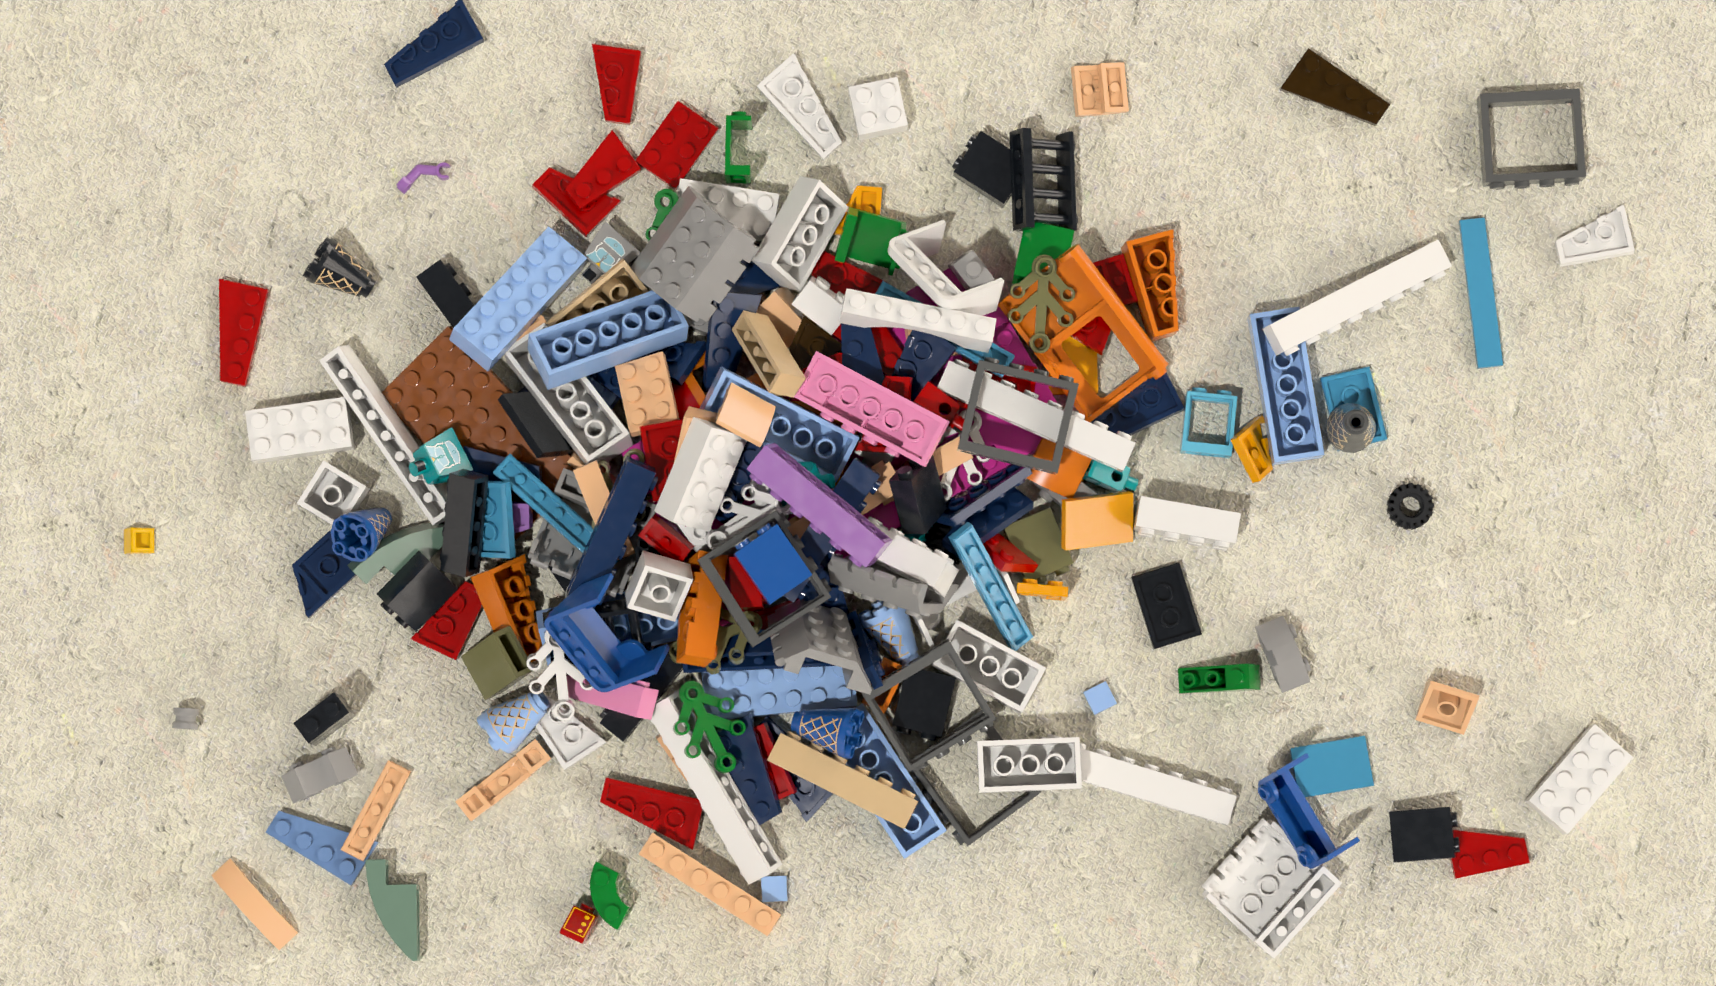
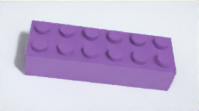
[747,443,893,567]

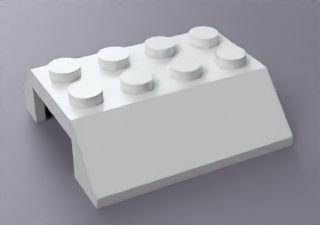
[1201,818,1342,959]

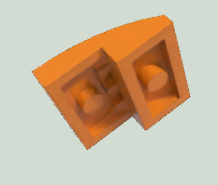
[1027,437,1092,499]

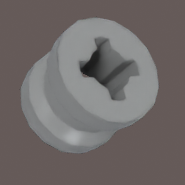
[172,708,199,730]

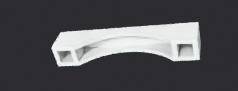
[839,289,996,353]

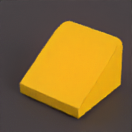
[124,527,154,554]

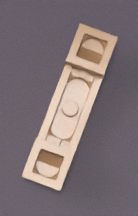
[573,460,635,560]
[455,739,551,822]
[211,858,298,950]

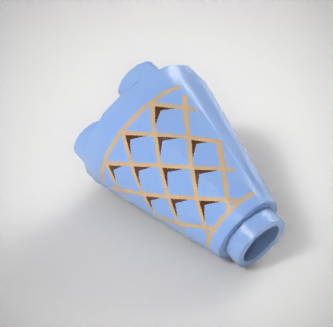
[858,600,919,666]
[477,692,550,754]

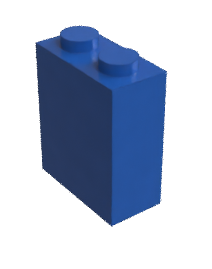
[734,523,812,605]

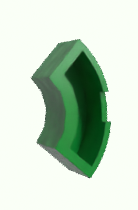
[590,862,631,930]

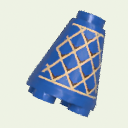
[331,507,392,562]
[791,708,864,759]

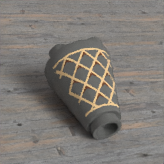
[1326,403,1376,453]

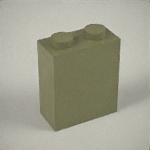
[1003,508,1074,584]
[461,626,533,701]

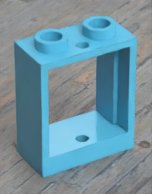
[1180,388,1237,459]

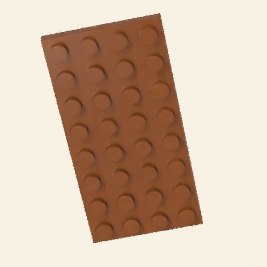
[382,326,574,541]

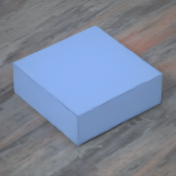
[1083,681,1117,715]
[761,876,787,902]

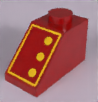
[559,903,598,944]

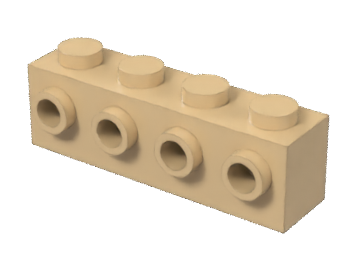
[732,310,805,398]

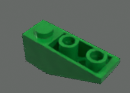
[1178,664,1261,694]

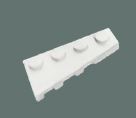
[757,53,842,161]

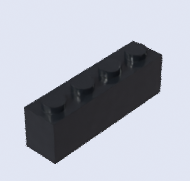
[416,259,477,328]
[440,469,489,577]
[599,644,683,743]

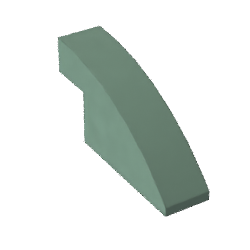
[347,522,445,584]
[365,859,420,961]

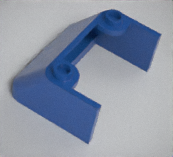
[544,573,670,692]
[1258,753,1360,869]

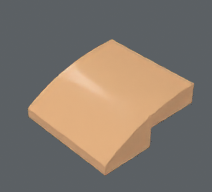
[1071,62,1129,117]
[715,382,776,447]

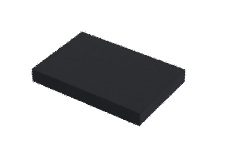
[498,392,574,458]
[1131,563,1202,650]

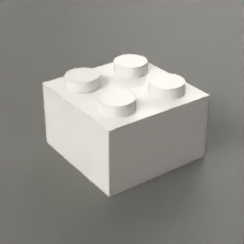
[848,77,908,141]
[792,276,844,335]
[297,460,370,525]
[625,551,693,622]

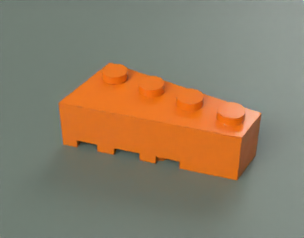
[1121,229,1179,342]
[676,550,728,667]
[471,554,543,662]

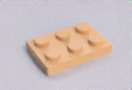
[615,351,680,437]

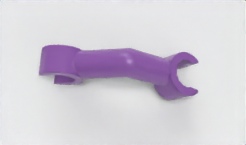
[396,162,451,194]

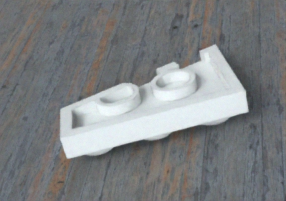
[1555,204,1635,267]
[536,693,607,770]

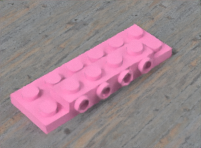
[794,351,949,467]

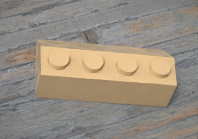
[546,259,649,327]

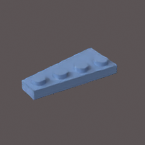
[266,811,379,886]

